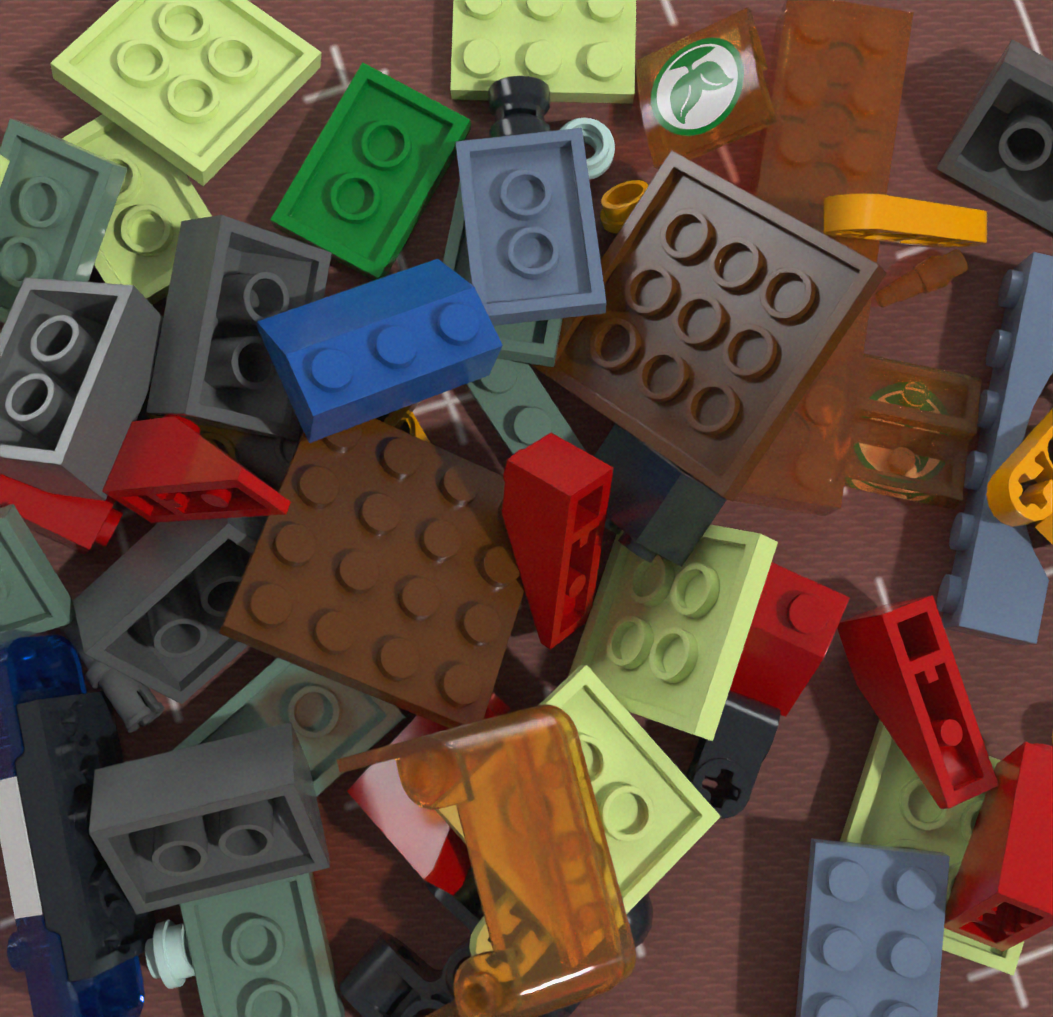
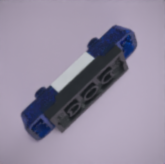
[0,635,156,1017]

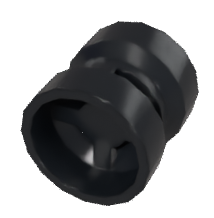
[488,76,551,138]

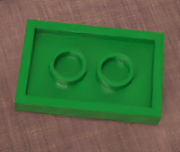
[270,62,471,281]

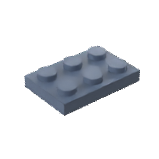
[456,128,606,326]
[796,838,950,1017]

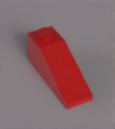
[102,414,291,523]
[502,433,614,650]
[837,595,999,809]

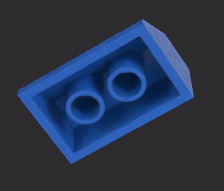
[257,259,503,443]

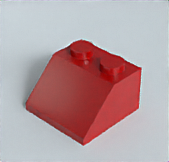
[730,562,850,717]

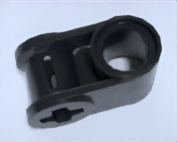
[686,690,781,819]

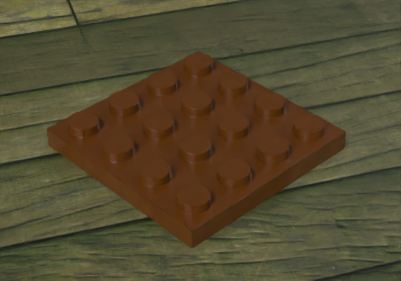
[533,150,886,502]
[218,419,525,737]

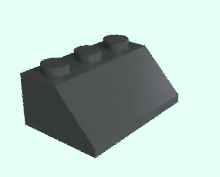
[936,39,1053,232]
[146,215,332,440]
[0,277,163,501]
[73,516,267,704]
[89,722,330,914]

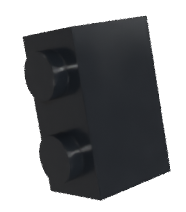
[594,424,727,567]

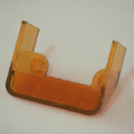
[336,704,636,1017]

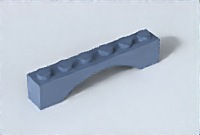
[937,252,1053,645]

